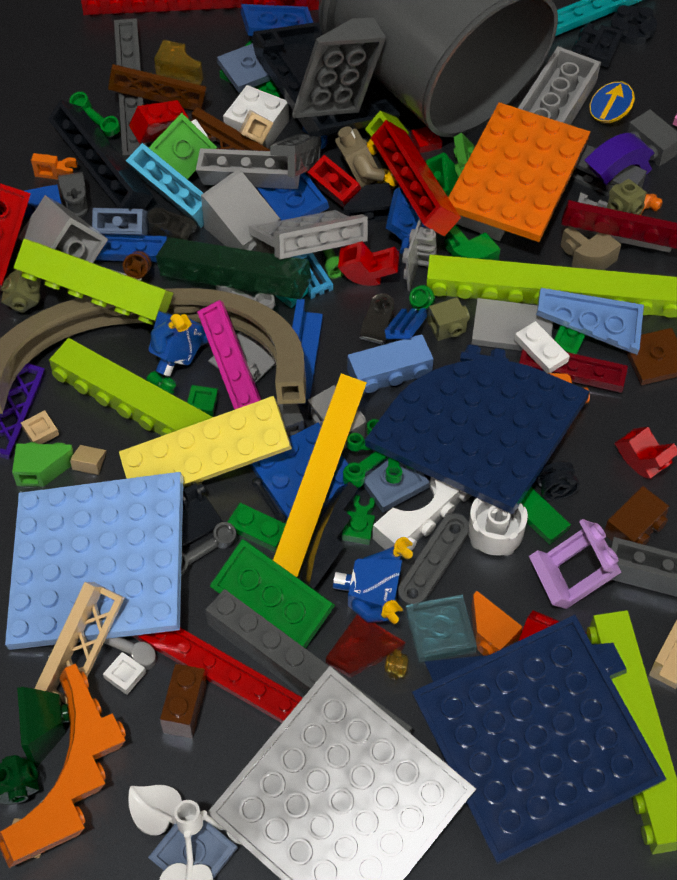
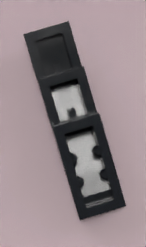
[300,482,358,589]

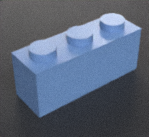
[347,334,433,393]

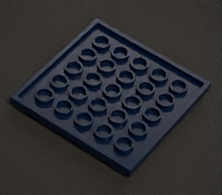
[412,615,666,865]

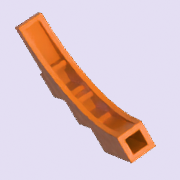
[0,663,126,868]

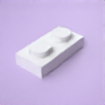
[514,321,569,373]

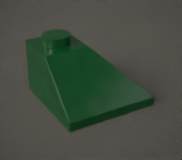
[17,687,70,767]

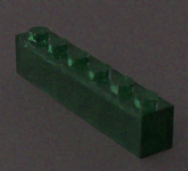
[156,237,312,300]

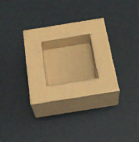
[21,410,59,444]

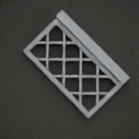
[249,210,368,259]

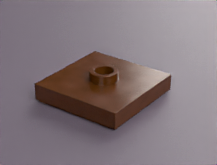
[625,328,677,385]

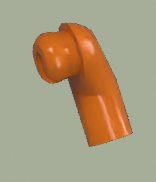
[640,194,663,215]

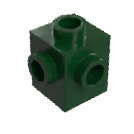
[0,755,39,805]

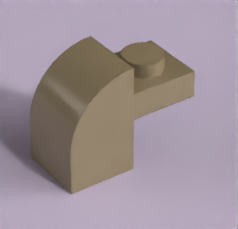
[561,226,621,270]

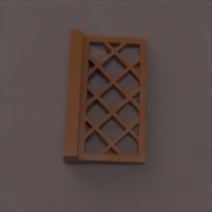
[191,107,270,186]

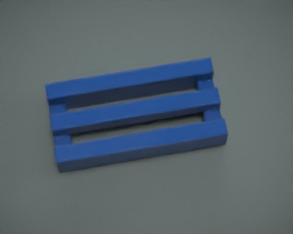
[385,308,427,339]

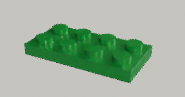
[210,539,335,649]

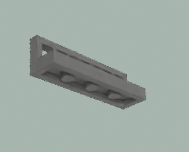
[270,134,321,177]

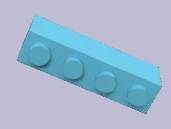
[126,143,204,228]

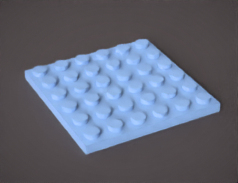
[5,472,183,650]

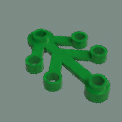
[343,419,415,488]

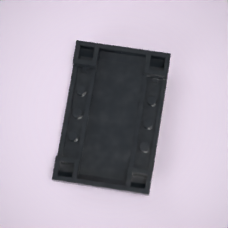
[252,22,400,137]

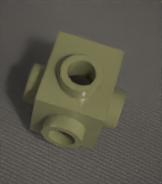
[607,178,647,215]
[1,269,41,313]

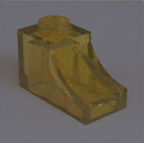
[154,40,203,85]

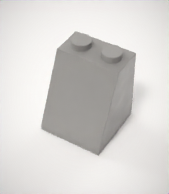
[201,169,280,261]
[18,195,108,263]

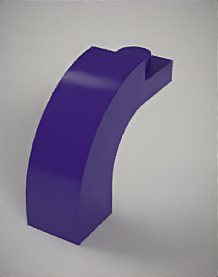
[584,133,655,185]

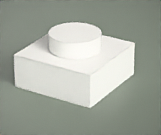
[103,652,146,695]

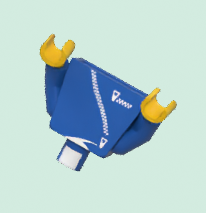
[149,311,208,376]
[333,537,413,624]

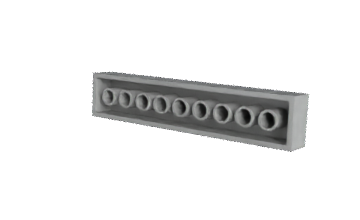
[456,46,601,241]

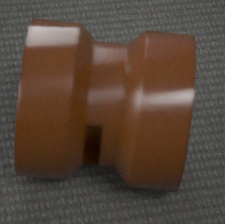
[123,250,152,279]

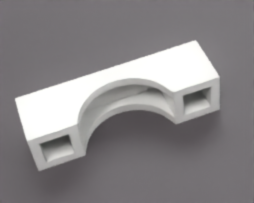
[372,477,471,551]

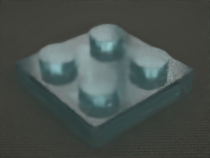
[406,595,477,662]

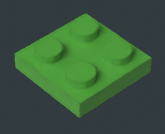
[149,113,217,179]

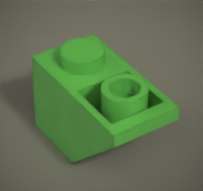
[12,442,74,487]

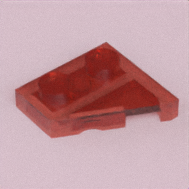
[326,615,405,678]

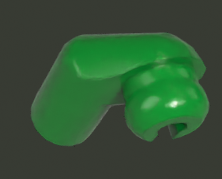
[146,371,176,394]

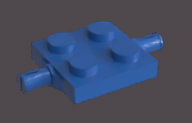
[386,186,426,254]

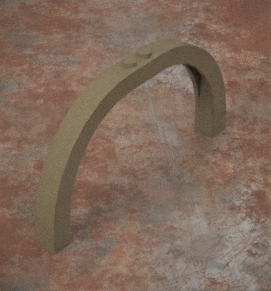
[0,288,306,414]

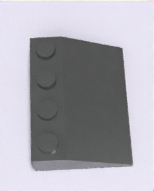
[292,17,386,118]

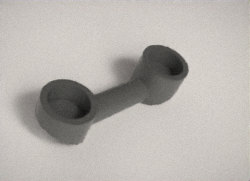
[181,522,236,576]

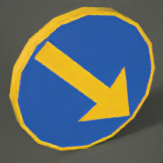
[590,81,635,123]

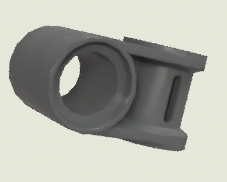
[58,172,88,218]

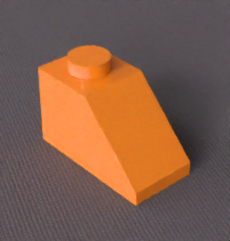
[471,591,523,656]

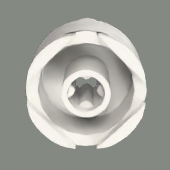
[468,498,528,556]

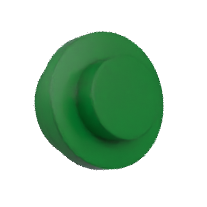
[409,285,435,311]

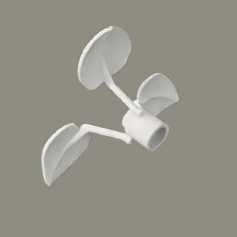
[129,785,241,880]

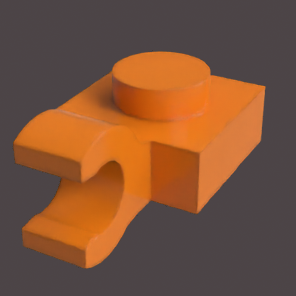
[31,153,77,180]

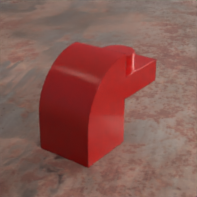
[338,241,399,286]
[615,427,677,478]

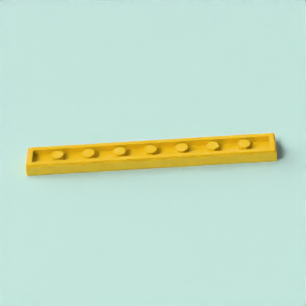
[273,373,367,577]

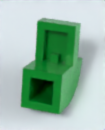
[444,225,500,261]

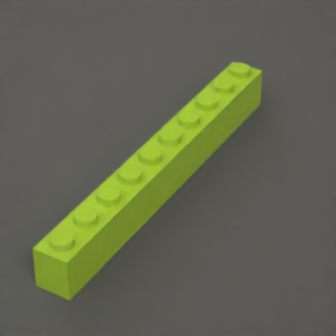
[427,254,677,318]

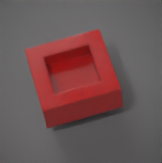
[411,127,442,153]

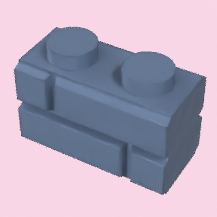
[92,208,149,236]

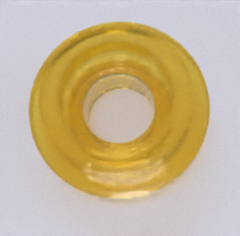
[385,650,408,680]

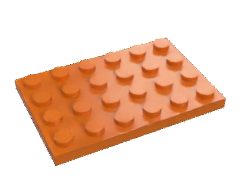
[448,102,590,242]

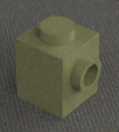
[427,297,470,341]

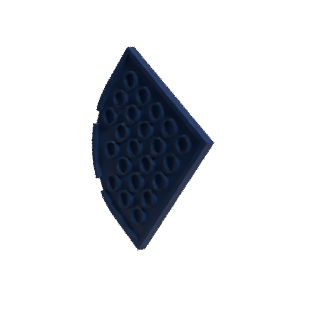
[365,359,589,514]

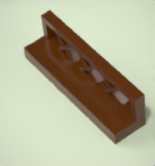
[108,64,206,110]

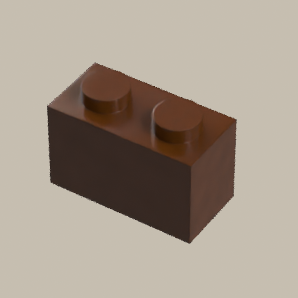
[604,486,670,545]
[160,664,207,739]

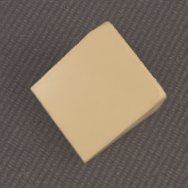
[239,110,273,145]
[70,445,107,475]

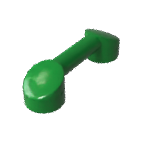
[69,92,121,137]

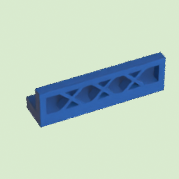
[292,299,323,405]

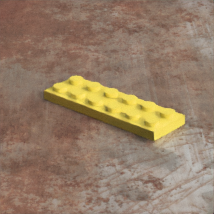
[119,396,292,488]

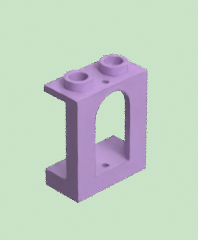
[529,519,621,609]

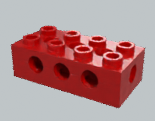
[0,183,31,290]

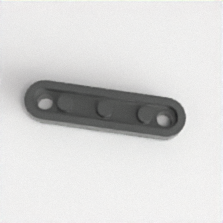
[398,514,469,609]

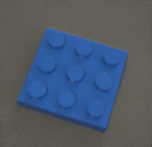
[249,422,361,520]

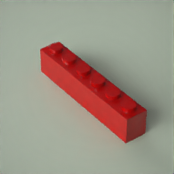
[371,120,461,236]

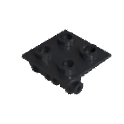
[182,482,223,547]

